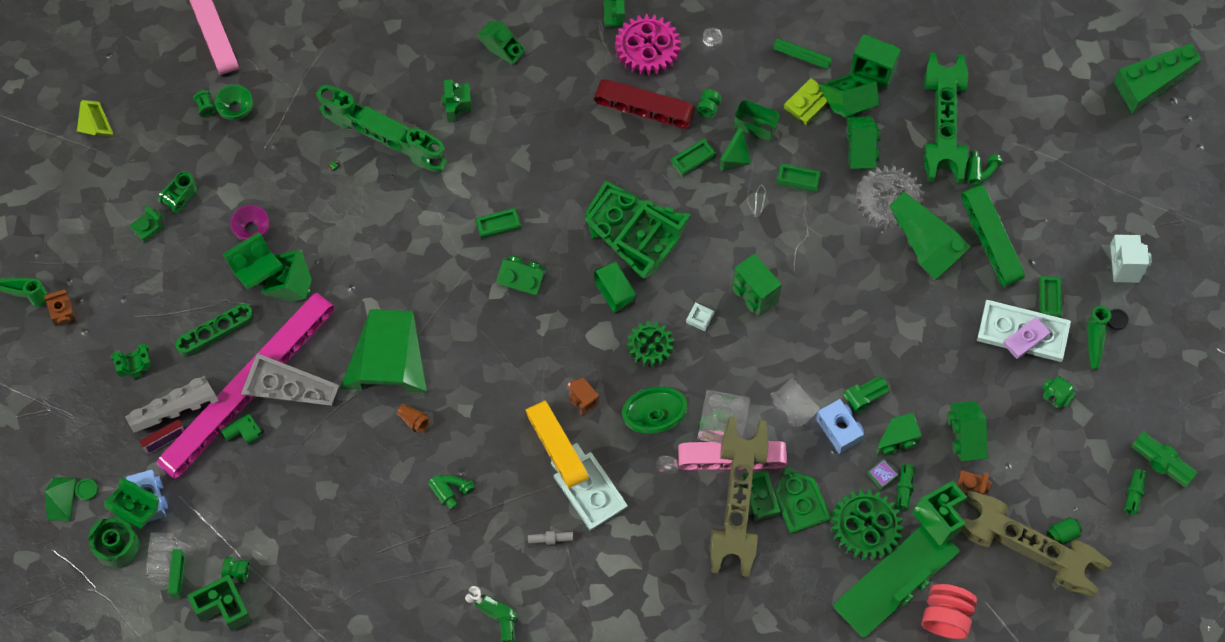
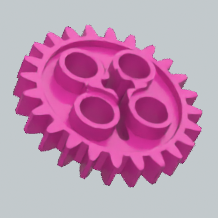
[615,14,681,76]

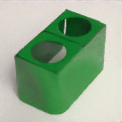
[734,100,780,142]
[594,262,636,313]

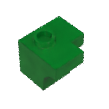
[441,80,472,122]

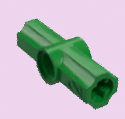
[1131,431,1198,488]

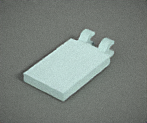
[551,443,628,532]

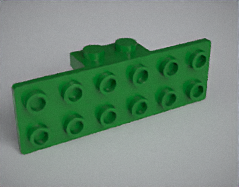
[833,525,960,638]

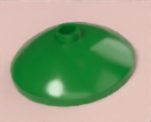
[622,387,688,434]

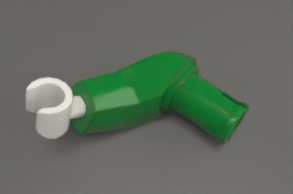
[465,586,518,642]

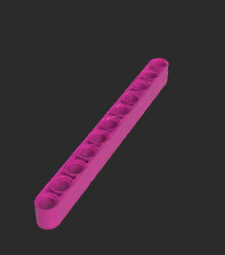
[157,293,335,479]

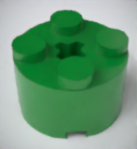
[88,516,140,569]

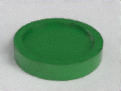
[75,479,98,501]

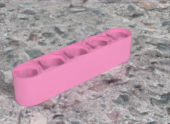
[190,0,239,76]
[678,441,787,470]

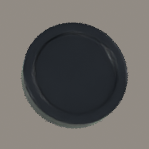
[1108,309,1129,330]

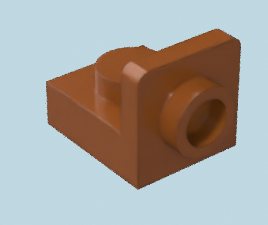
[957,470,991,496]

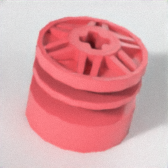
[921,584,978,639]

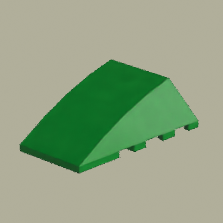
[585,188,691,279]
[340,309,427,393]

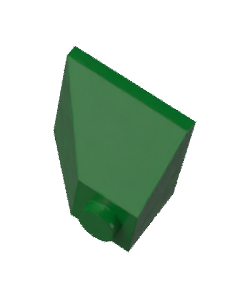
[261,250,312,302]

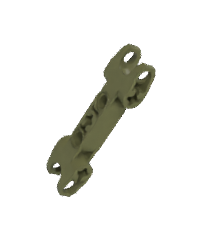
[709,416,769,577]
[960,491,1112,597]

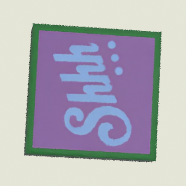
[867,459,899,490]

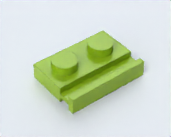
[784,78,829,125]

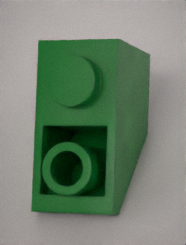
[477,21,526,65]
[876,413,922,456]

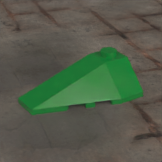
[889,192,971,280]

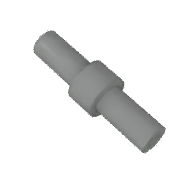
[528,531,573,545]

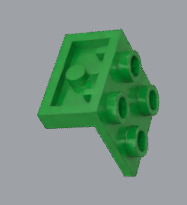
[222,232,284,290]

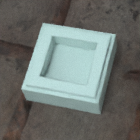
[686,302,715,331]

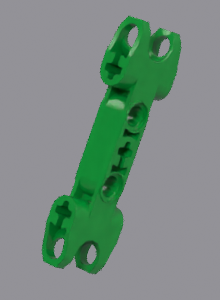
[924,53,968,184]
[316,85,447,172]

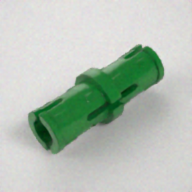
[895,464,916,511]
[1124,469,1148,515]

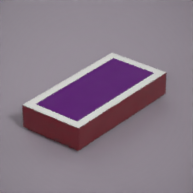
[139,420,185,455]

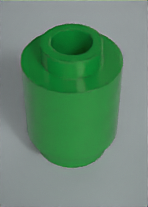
[1046,517,1082,545]

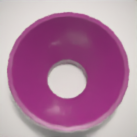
[230,205,269,241]

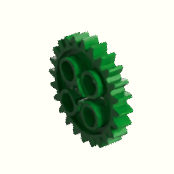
[830,489,904,561]

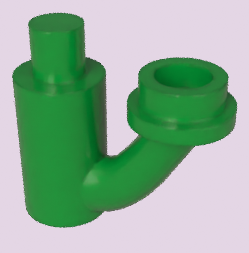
[967,151,1003,186]
[428,475,476,510]

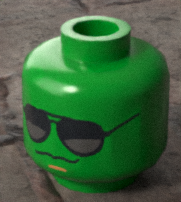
[1042,376,1076,409]

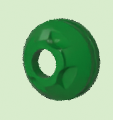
[215,85,253,120]

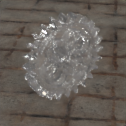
[856,165,924,230]

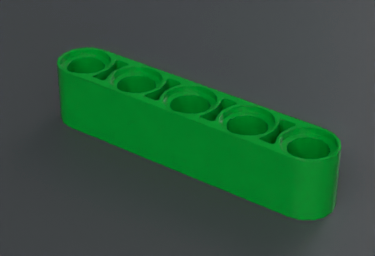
[961,184,1025,287]

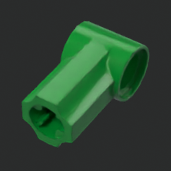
[843,376,890,414]

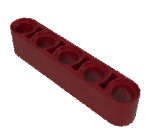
[594,79,695,129]

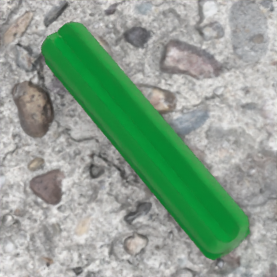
[774,38,832,69]

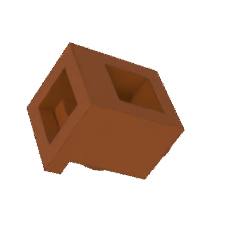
[44,289,76,327]
[566,377,599,416]

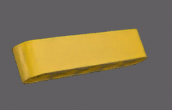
[525,400,589,489]

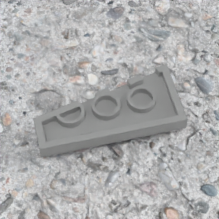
[240,353,339,406]
[125,376,218,433]

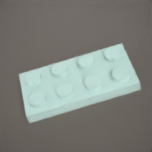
[977,300,1071,362]

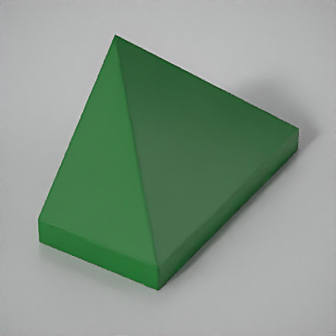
[720,127,751,171]
[45,477,77,522]

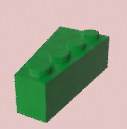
[1114,43,1201,115]

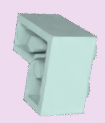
[1110,235,1152,283]

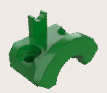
[111,344,151,380]

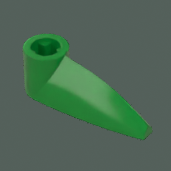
[0,278,48,307]
[1087,306,1111,370]

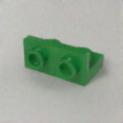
[604,0,625,27]

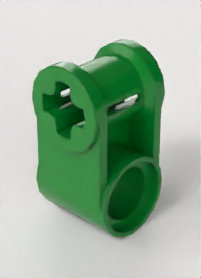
[158,172,197,213]

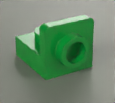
[129,205,164,243]

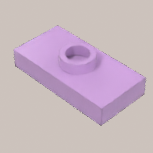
[1003,317,1051,359]

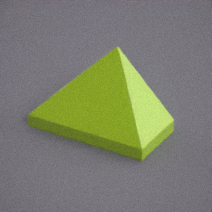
[77,100,113,137]

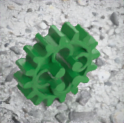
[627,321,674,368]

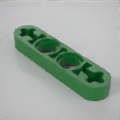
[175,304,254,357]

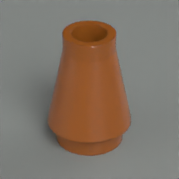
[397,404,430,433]

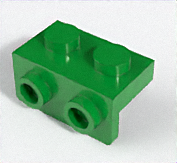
[496,255,547,295]
[739,471,780,521]
[104,477,159,529]

